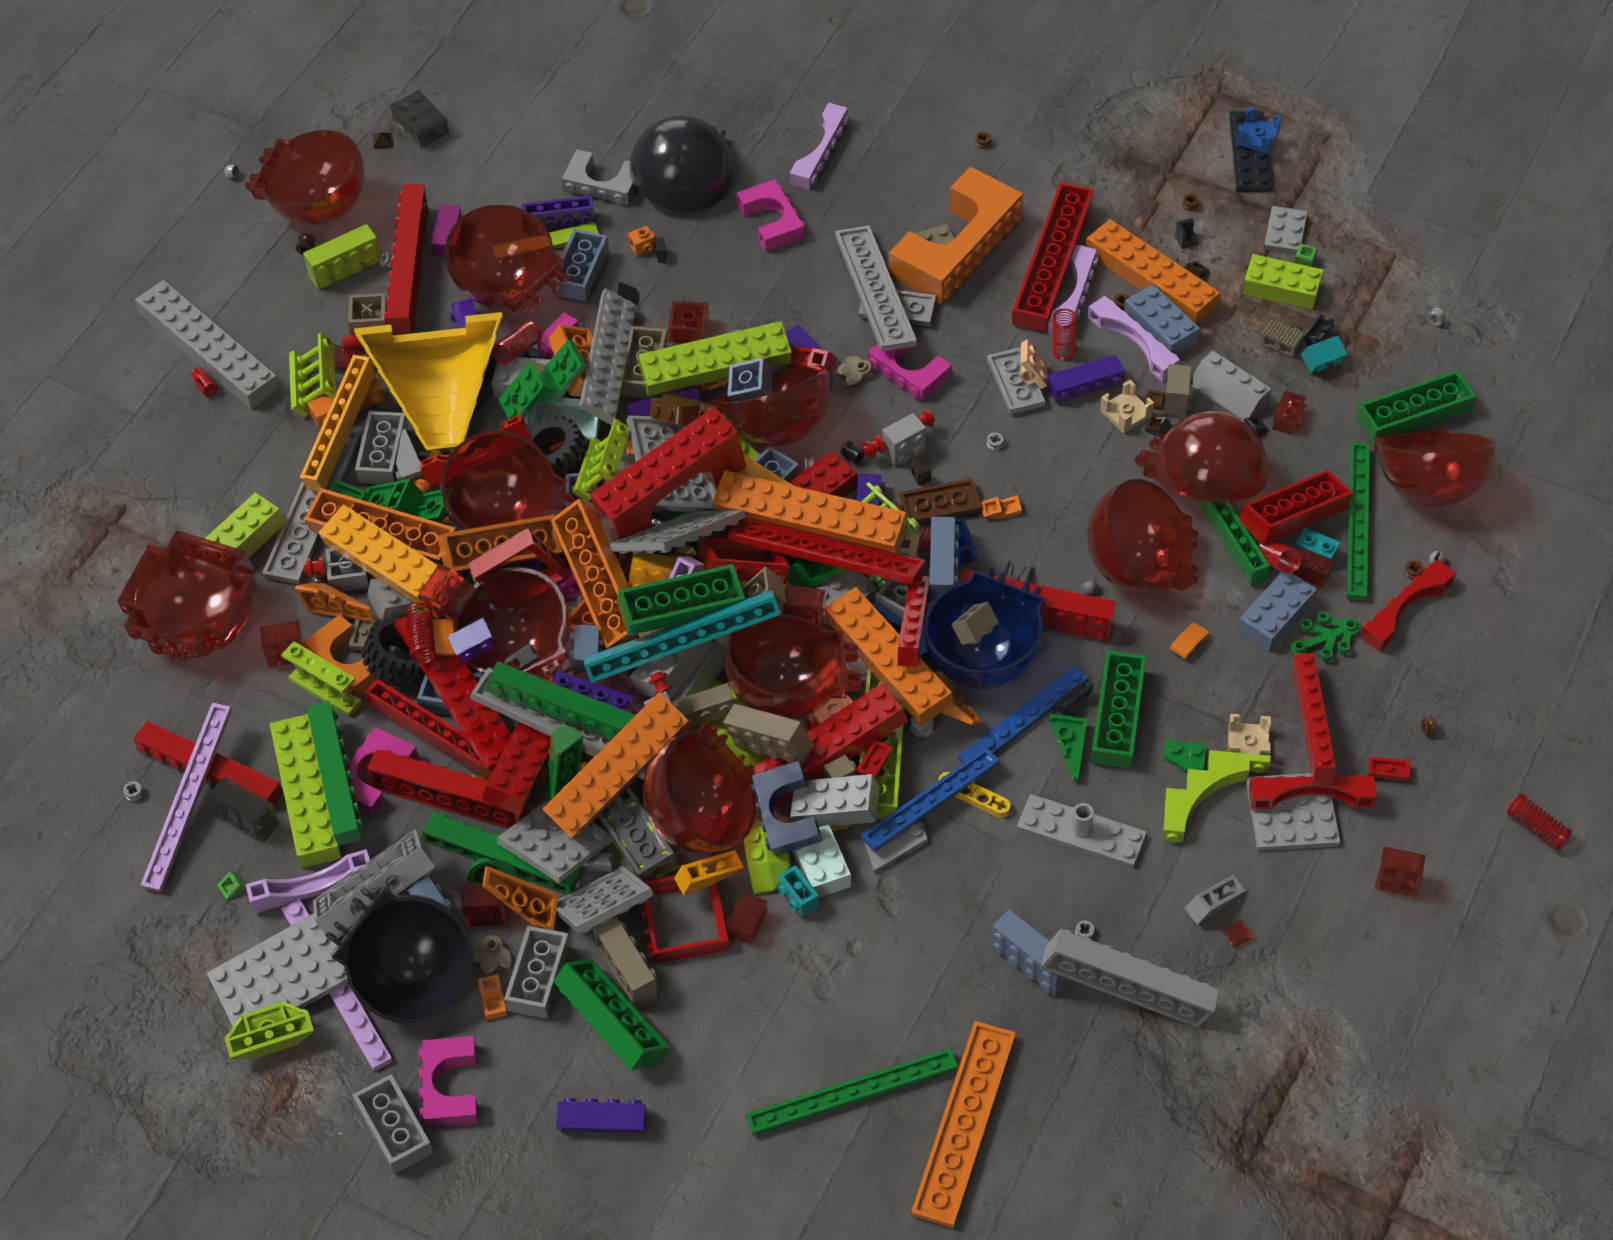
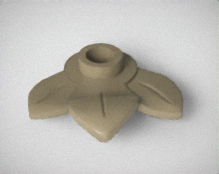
[836,356,872,387]
[473,935,511,977]

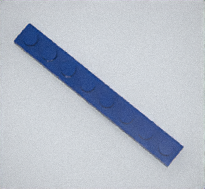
[958,666,1088,763]
[861,747,999,853]

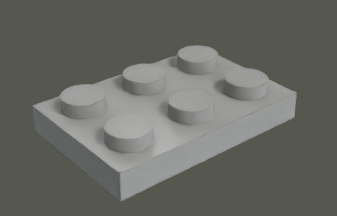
[1264,206,1307,254]

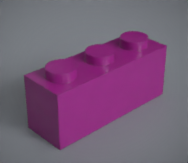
[430,204,465,257]

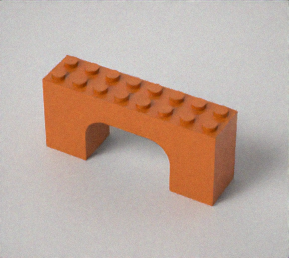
[889,166,1024,305]

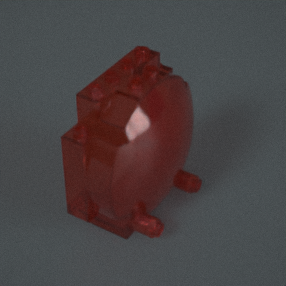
[117,530,257,661]

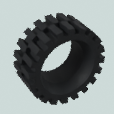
[518,416,589,484]
[361,616,425,687]

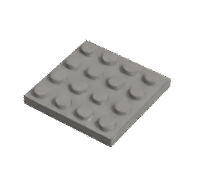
[1245,773,1340,851]
[497,801,613,883]
[556,866,653,934]

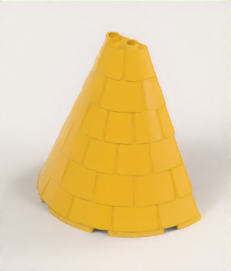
[354,312,503,456]

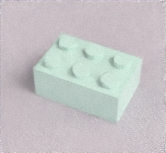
[792,824,851,897]

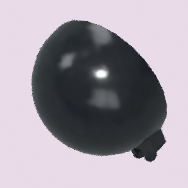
[629,115,733,211]
[325,886,473,1023]

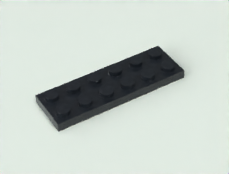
[1229,111,1272,192]

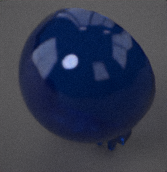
[923,568,1046,690]

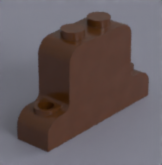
[649,394,723,425]

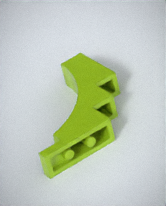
[1162,750,1271,843]

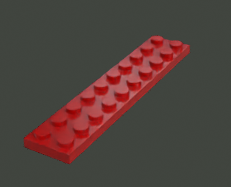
[728,517,925,585]
[395,611,512,771]

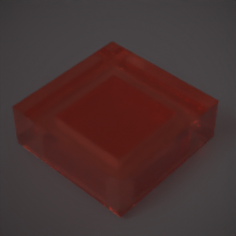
[1223,920,1252,948]

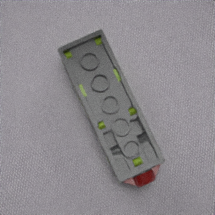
[597,786,679,881]

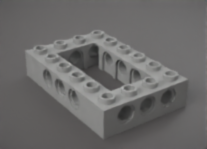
[313,829,435,941]

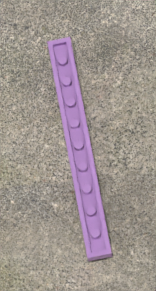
[141,703,232,892]
[281,898,393,1072]

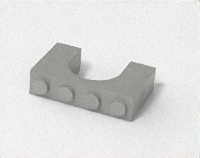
[562,149,637,205]

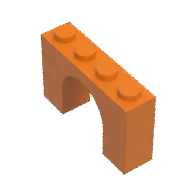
[304,614,381,698]

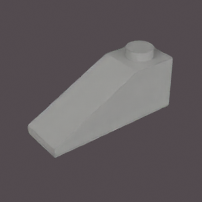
[395,429,425,482]
[1184,874,1247,925]

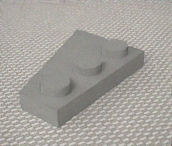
[863,821,928,874]

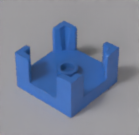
[1236,107,1282,154]

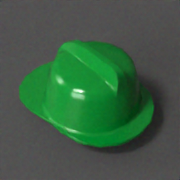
[467,858,517,890]

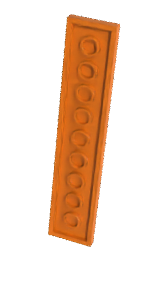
[911,1021,1016,1229]

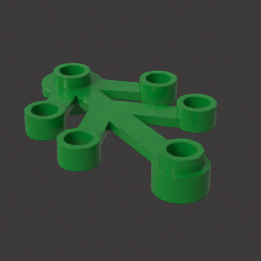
[1290,612,1360,661]

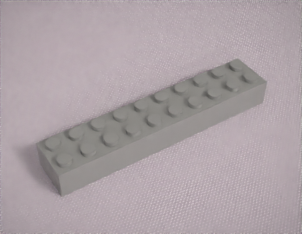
[135,280,280,410]

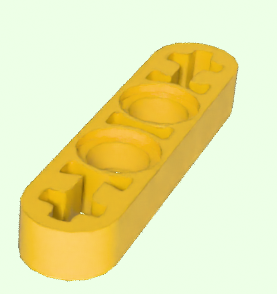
[938,772,1011,818]

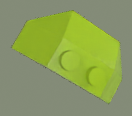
[742,819,791,896]
[225,1001,314,1059]

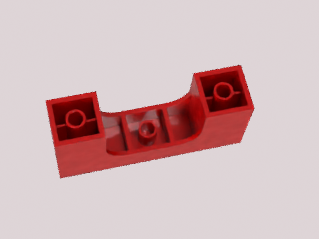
[590,406,746,554]

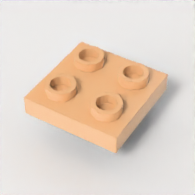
[1021,339,1048,389]

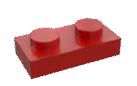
[856,740,893,780]
[1368,757,1410,782]

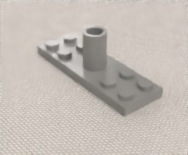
[1016,794,1147,869]

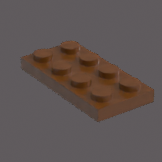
[899,478,982,524]

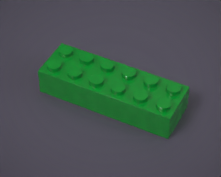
[1356,370,1477,445]
[616,564,745,636]
[1091,651,1146,769]
[553,959,670,1070]

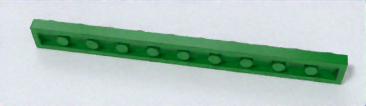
[1346,442,1370,601]
[746,1048,958,1136]

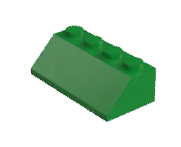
[545,724,584,804]

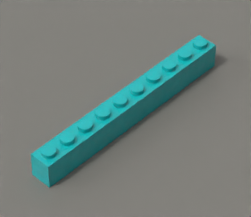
[584,590,781,683]

